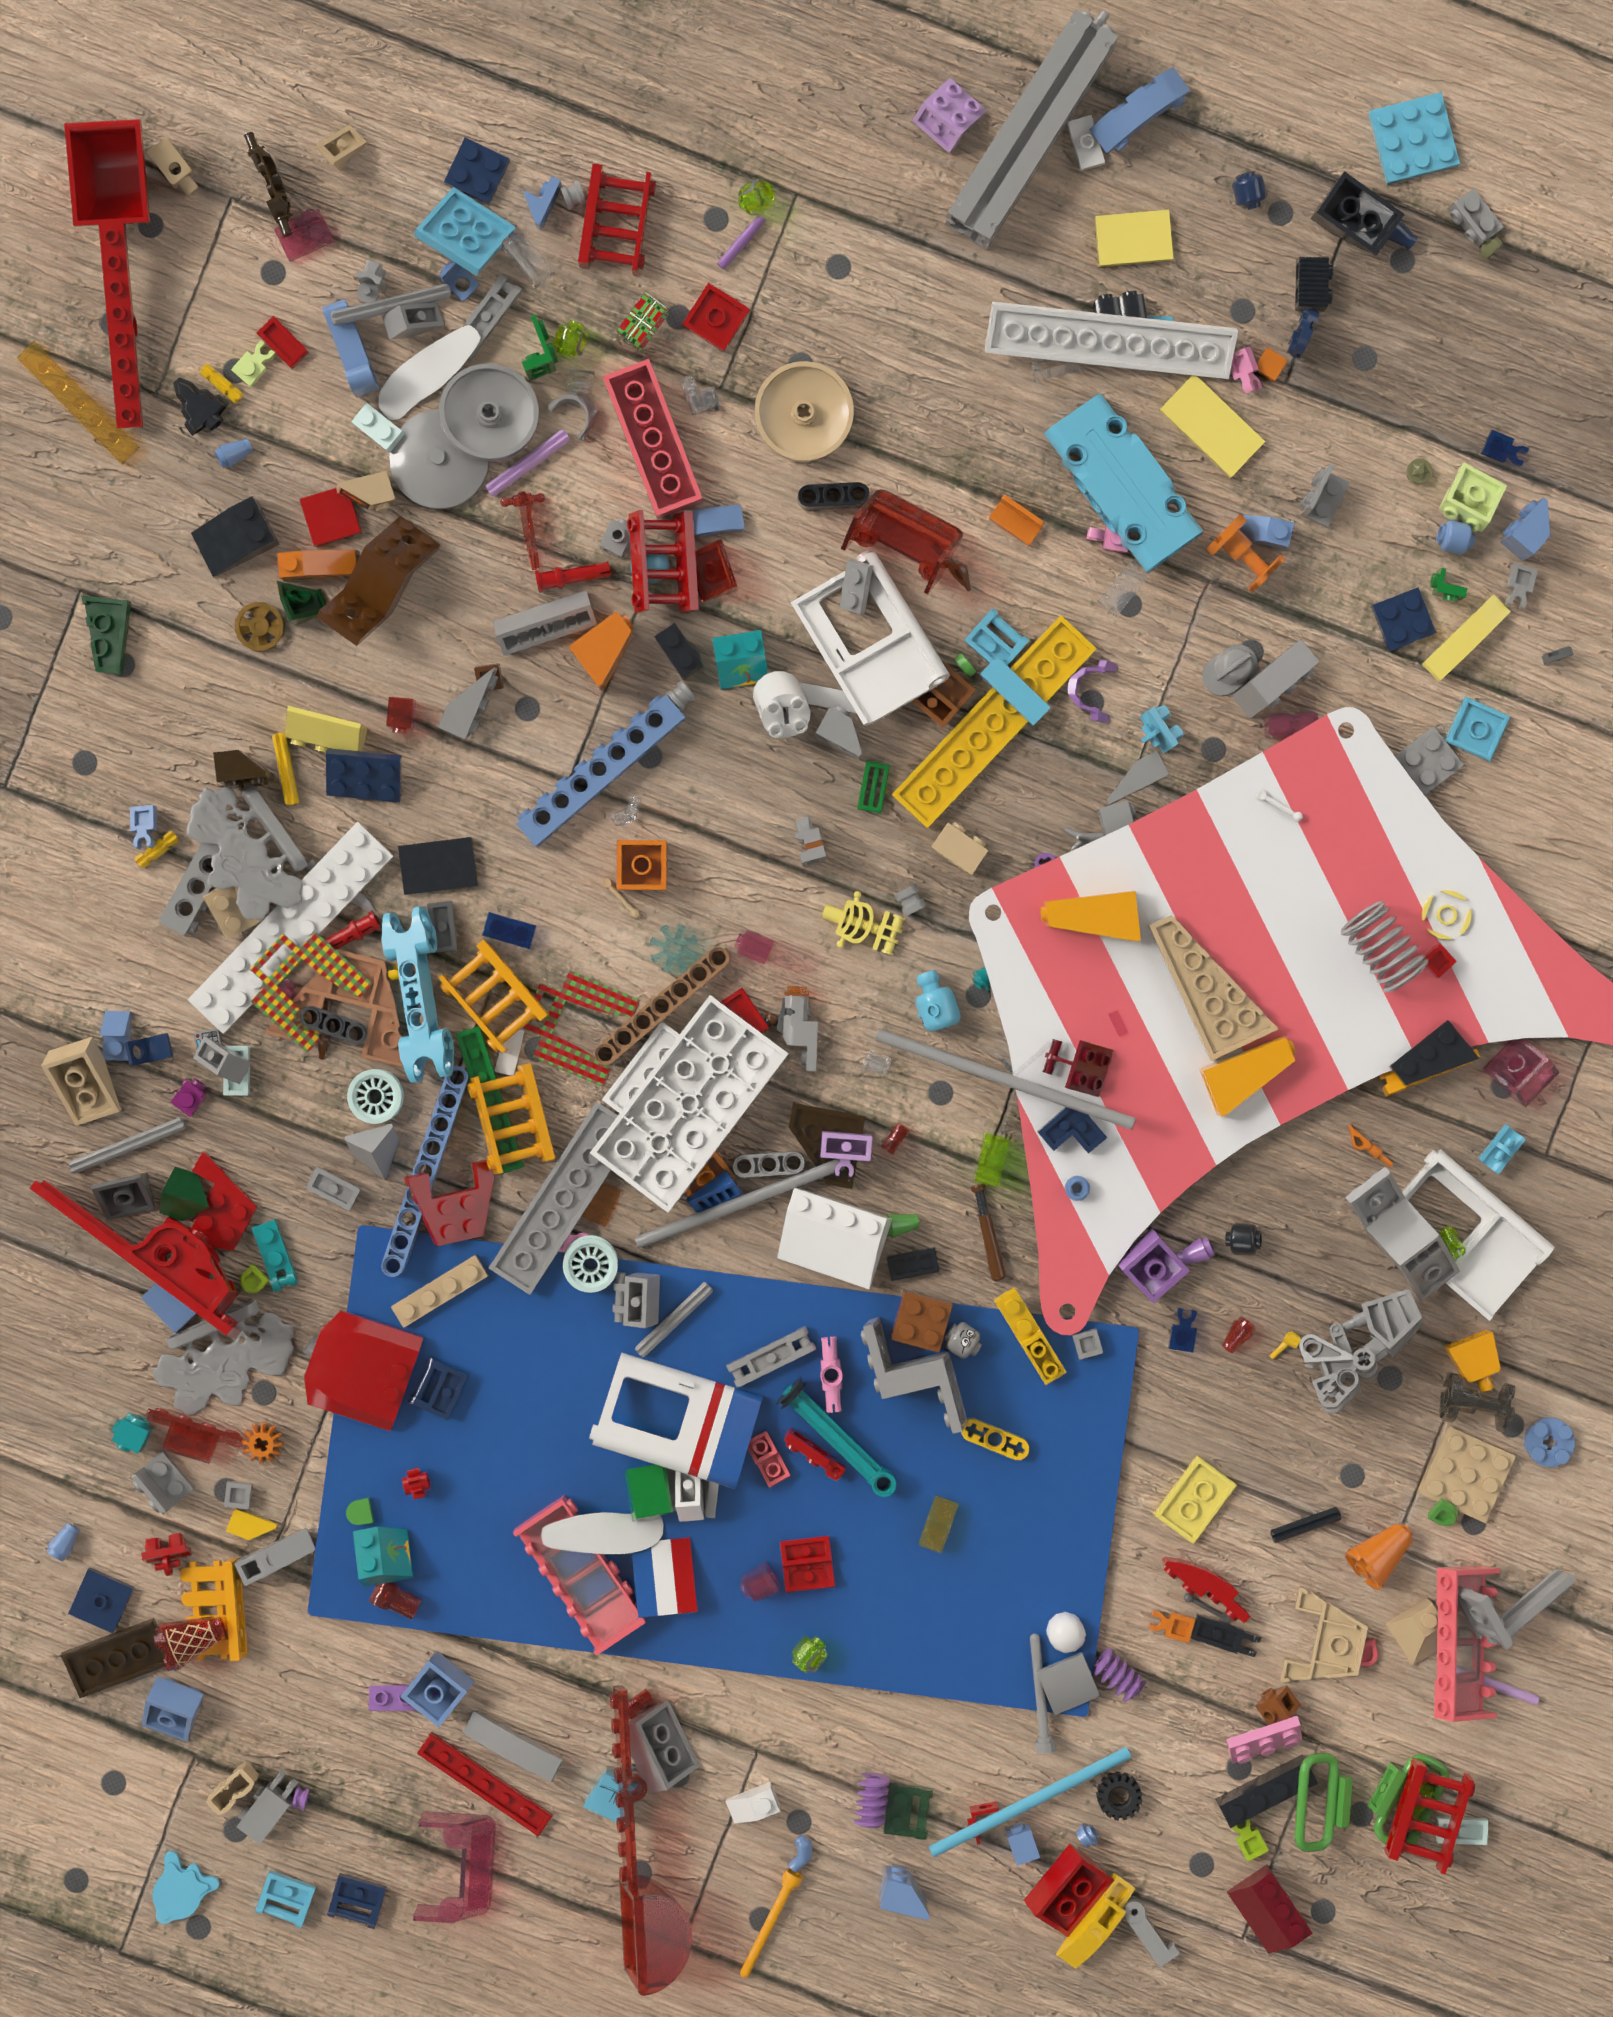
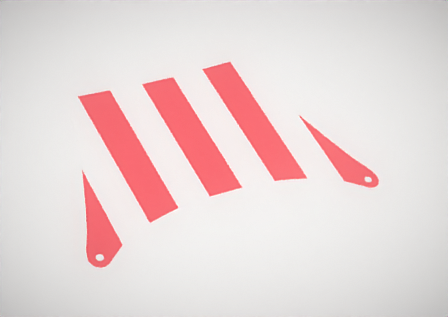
[969,707,1613,1335]

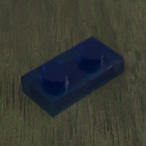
[482,912,537,949]

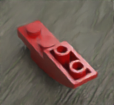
[1162,1557,1251,1623]

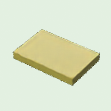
[1095,210,1173,267]
[1153,1455,1237,1544]

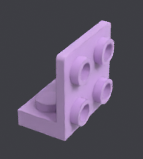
[912,79,986,153]

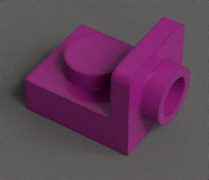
[170,1078,209,1117]

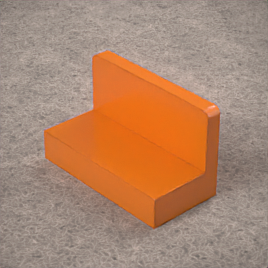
[988,494,1045,547]

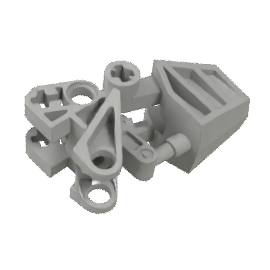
[1299,1289,1423,1414]

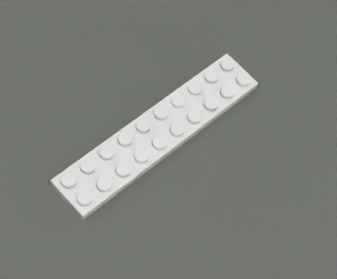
[985,302,1238,379]
[188,822,394,1034]

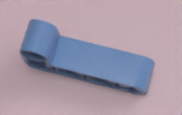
[322,299,380,398]

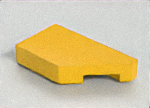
[226,1508,278,1540]

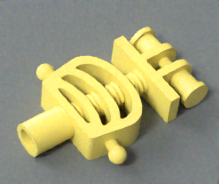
[821,891,906,956]

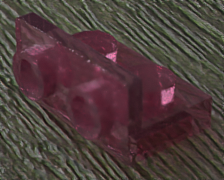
[274,209,335,262]

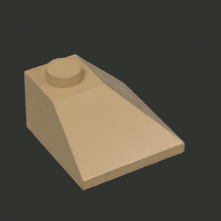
[1386,1597,1438,1666]

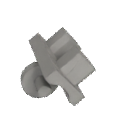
[356,260,388,303]

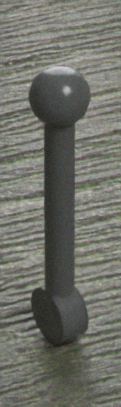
[1184,1593,1230,1623]

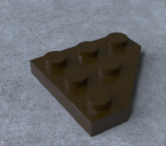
[788,1103,866,1189]

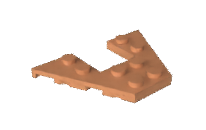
[265,949,404,1068]

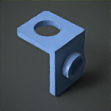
[439,261,479,302]

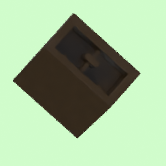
[213,750,275,789]

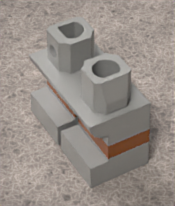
[794,816,826,866]

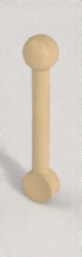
[602,878,641,918]

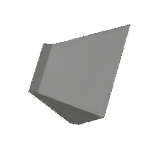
[345,1124,399,1181]

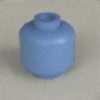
[1436,520,1475,555]

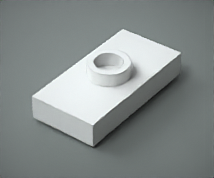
[1067,115,1105,171]

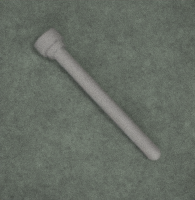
[1030,1633,1056,1754]

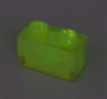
[973,1132,1010,1187]

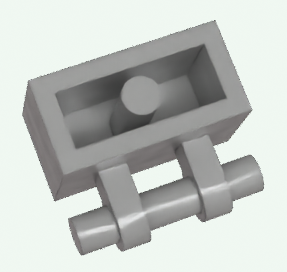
[612,1272,660,1328]

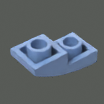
[693,505,745,537]

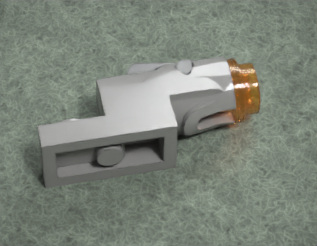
[777,986,818,1071]

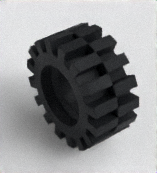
[1096,1772,1142,1821]

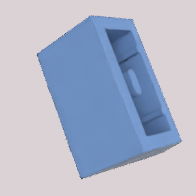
[1500,497,1550,561]

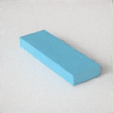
[980,656,1051,726]

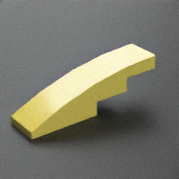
[1422,594,1510,682]

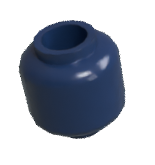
[1232,171,1267,210]

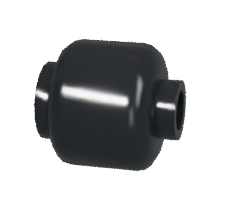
[1225,1223,1262,1256]

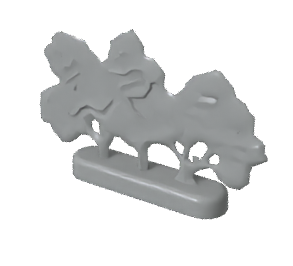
[186,785,308,920]
[152,1300,294,1416]

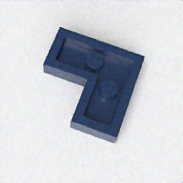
[1037,1107,1107,1154]

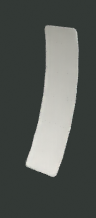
[495,1027,524,1076]

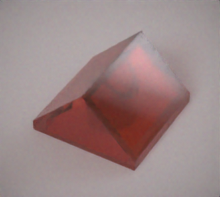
[695,539,738,602]

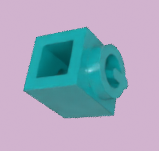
[111,1413,154,1454]

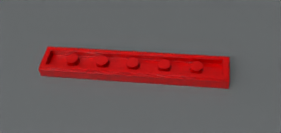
[417,1731,553,1837]

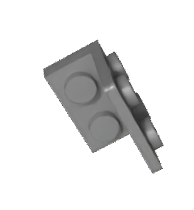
[1300,463,1350,528]
[131,1451,195,1515]

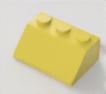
[285,706,368,753]

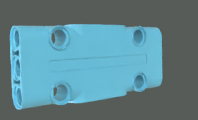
[1044,393,1204,573]

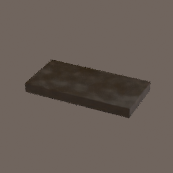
[61,1618,173,1698]

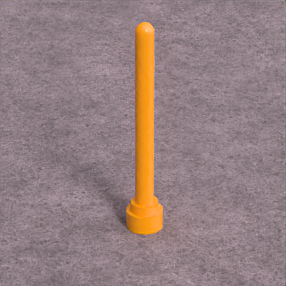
[740,1868,803,1978]

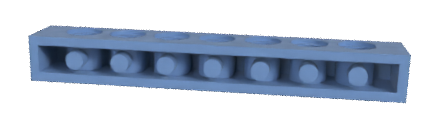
[516,695,686,847]

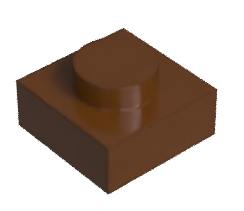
[474,663,504,691]

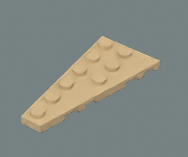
[1148,915,1279,1061]

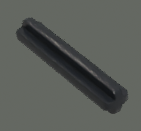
[1270,1507,1341,1543]

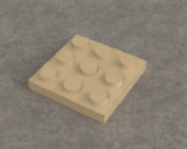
[1417,1425,1516,1523]

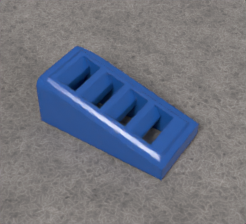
[686,1171,743,1213]

